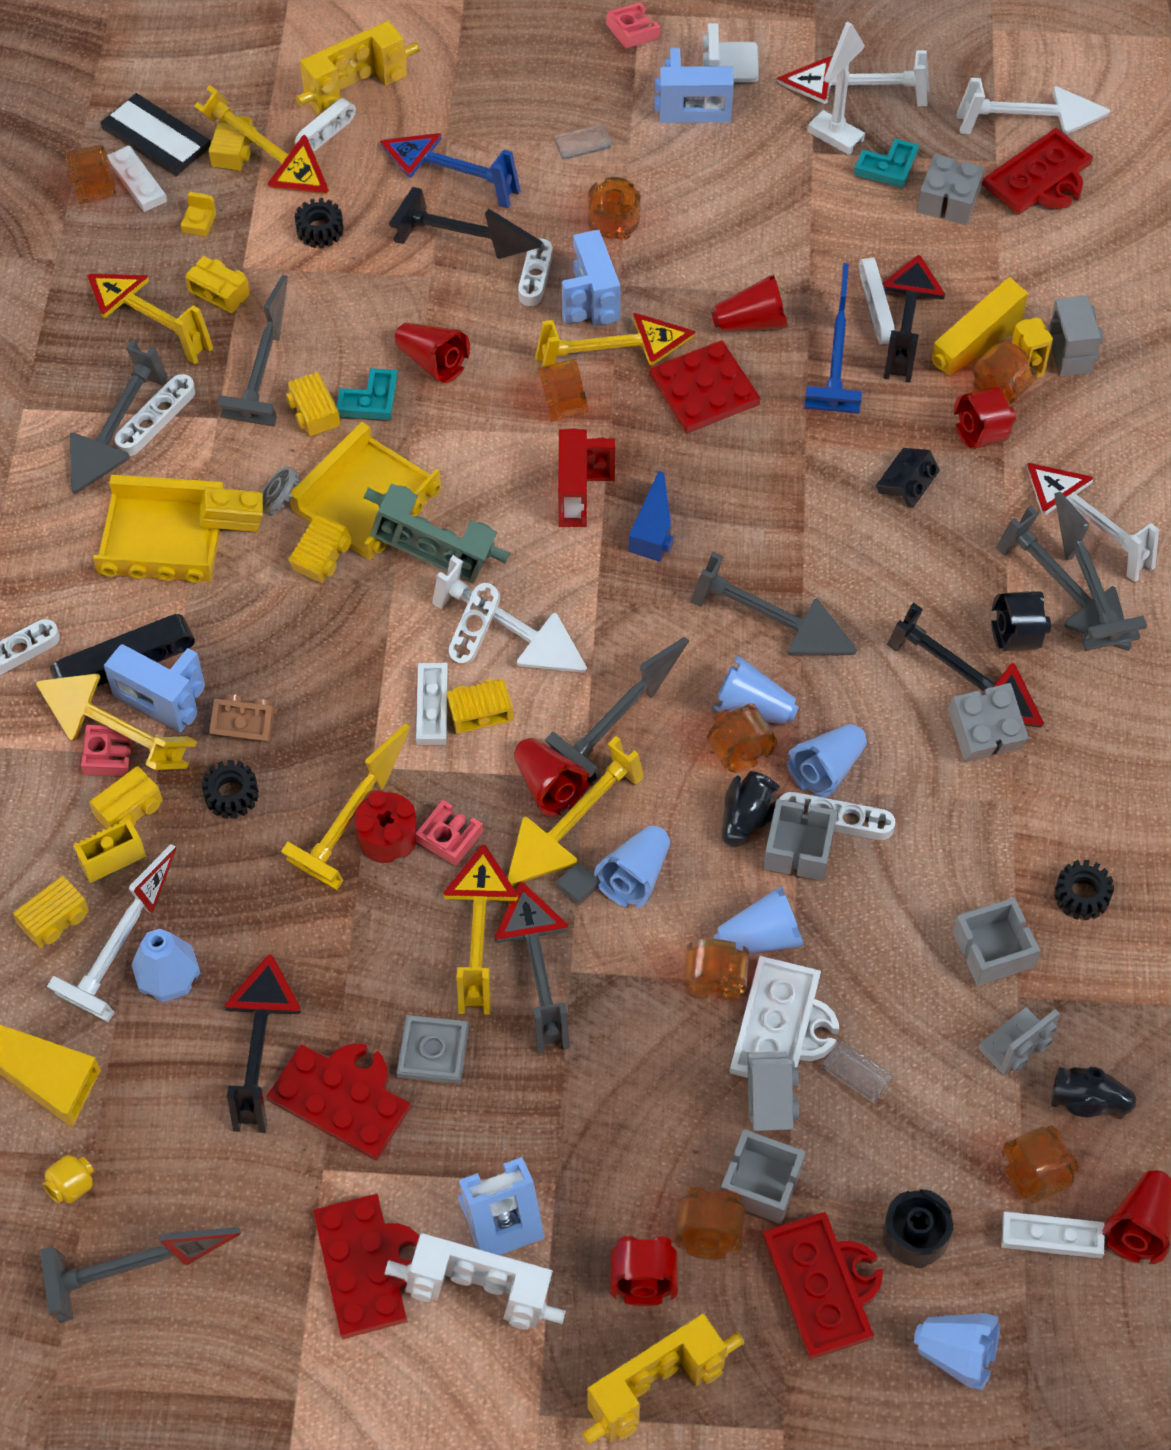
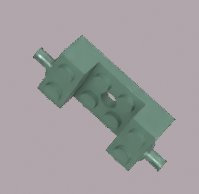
[363,483,510,584]

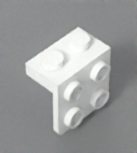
[702,23,759,82]

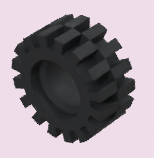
[295,198,344,248]
[202,760,259,819]
[1054,860,1114,921]

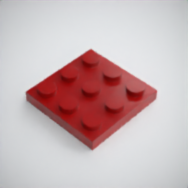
[649,340,761,434]

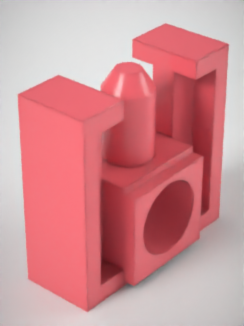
[606,2,661,49]
[81,725,134,777]
[415,800,483,866]

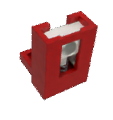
[558,428,616,527]

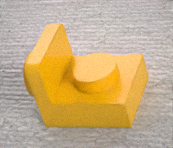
[180,192,216,237]

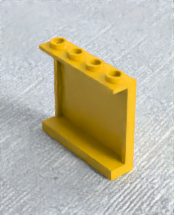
[289,421,441,561]
[93,474,224,583]

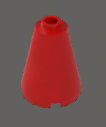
[711,275,788,332]
[394,322,470,383]
[514,738,590,817]
[1102,1170,1171,1264]

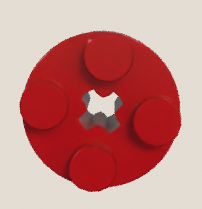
[954,386,1016,449]
[355,790,418,863]
[610,1236,678,1306]

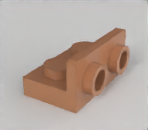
[209,694,278,742]

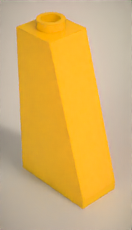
[931,277,1028,377]
[0,1025,101,1127]

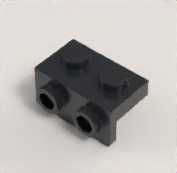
[875,448,939,508]

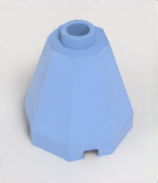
[131,929,200,1003]
[914,1313,1000,1391]

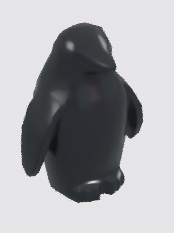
[722,771,780,848]
[1051,1067,1136,1119]

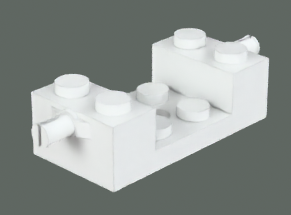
[385,1233,566,1330]

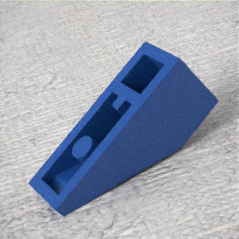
[628,471,674,562]

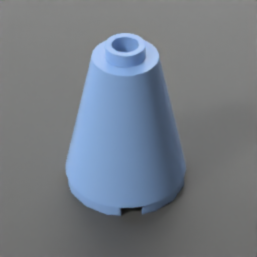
[712,656,799,725]
[787,724,867,798]
[594,826,670,908]
[713,887,804,957]

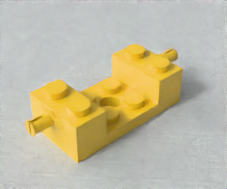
[296,20,420,115]
[581,1313,744,1445]

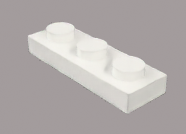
[106,146,167,212]
[416,663,448,745]
[1001,1212,1104,1259]

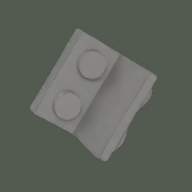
[978,1007,1060,1076]

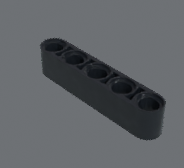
[50,614,195,687]

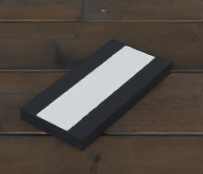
[101,93,211,176]

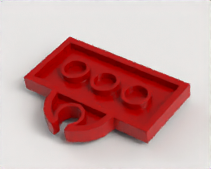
[982,128,1093,215]
[266,1043,411,1161]
[313,1193,420,1339]
[762,1211,883,1360]

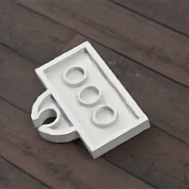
[730,956,839,1078]

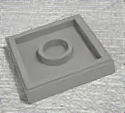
[397,1015,470,1085]

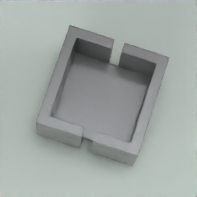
[917,154,985,226]
[1048,295,1103,376]
[947,683,1029,763]
[763,799,837,881]
[952,897,1041,986]
[747,1052,799,1131]
[719,1129,806,1225]

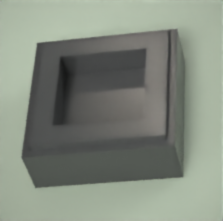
[556,862,600,906]

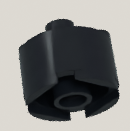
[991,591,1051,652]
[882,1189,953,1268]

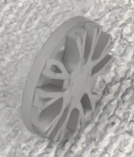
[262,466,299,516]

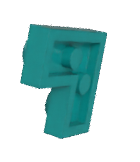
[854,138,919,188]
[336,368,398,420]

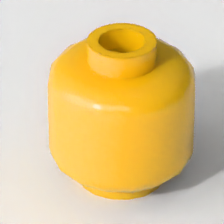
[43,1155,94,1204]

